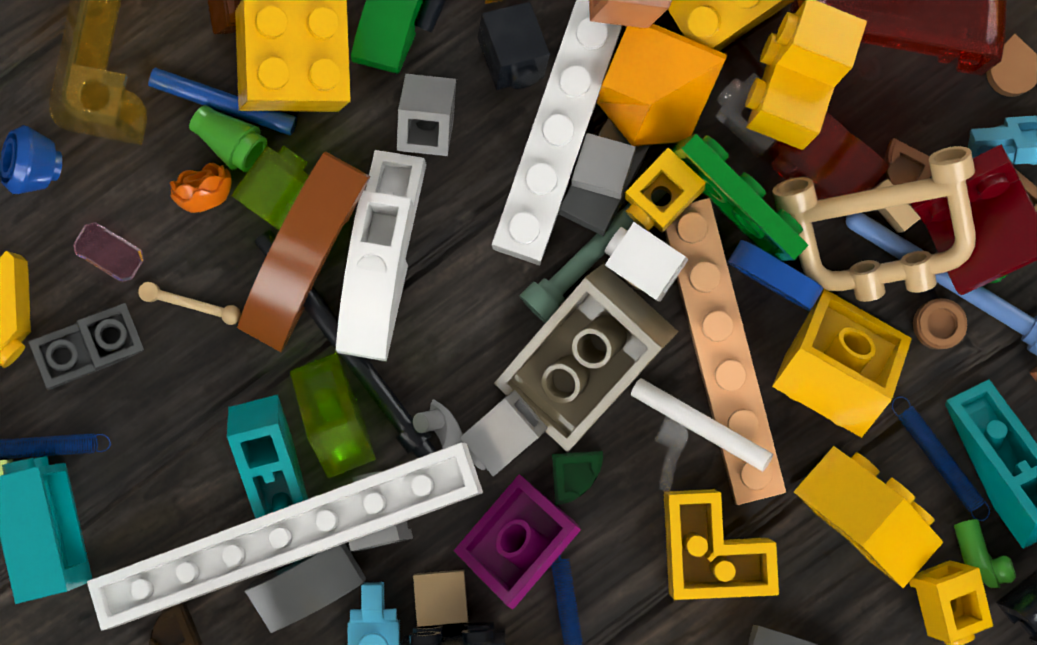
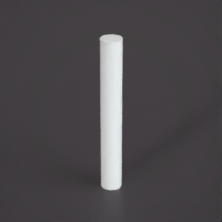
[631,378,773,472]

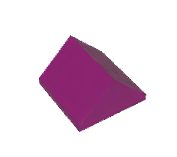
[454,474,581,610]

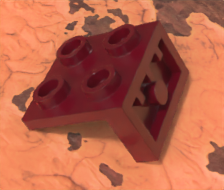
[911,144,1037,295]

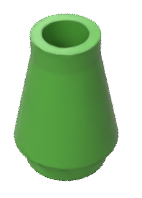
[189,105,267,172]

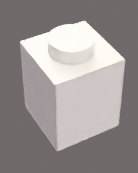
[604,222,688,302]

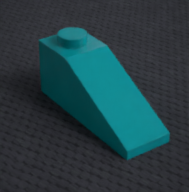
[945,379,1037,549]
[227,394,308,519]

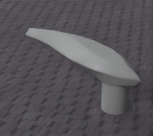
[413,399,464,449]

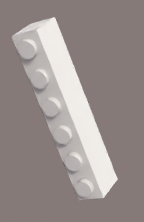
[492,0,623,266]

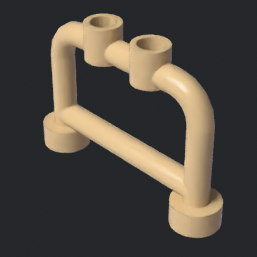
[772,146,976,302]

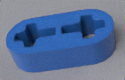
[728,240,823,311]

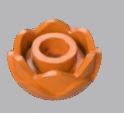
[170,163,232,213]

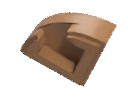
[885,138,931,207]

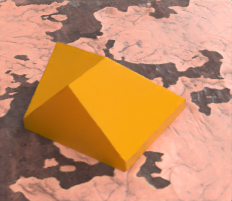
[597,24,727,146]

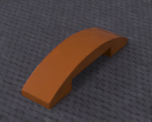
[237,152,371,352]

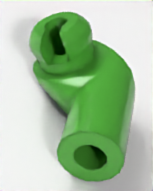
[954,519,1016,588]

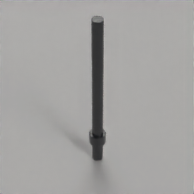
[255,230,437,458]

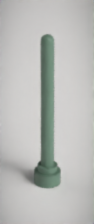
[519,190,667,323]

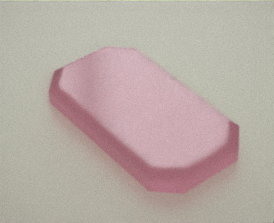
[73,222,144,282]

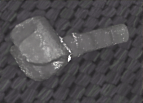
[655,417,688,491]

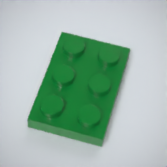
[671,134,809,261]

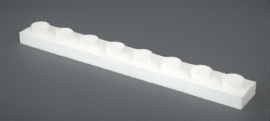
[87,442,483,631]

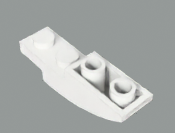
[336,150,426,362]

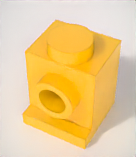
[625,148,706,233]
[909,560,993,645]

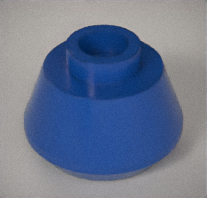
[0,125,62,194]

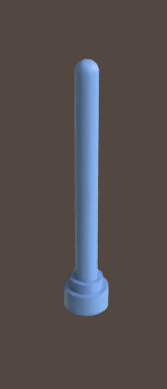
[846,213,1037,356]

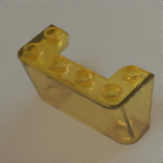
[49,0,147,145]

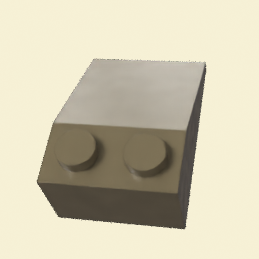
[494,263,679,452]

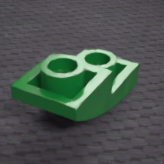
[351,0,423,74]

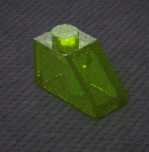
[290,352,376,478]

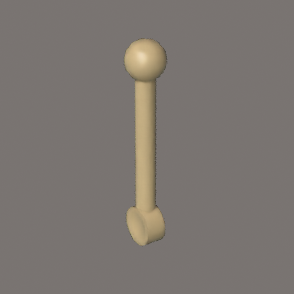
[138,282,241,325]

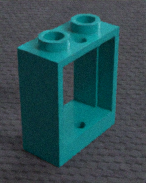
[0,456,93,604]

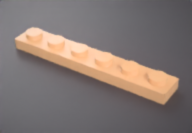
[664,198,786,505]

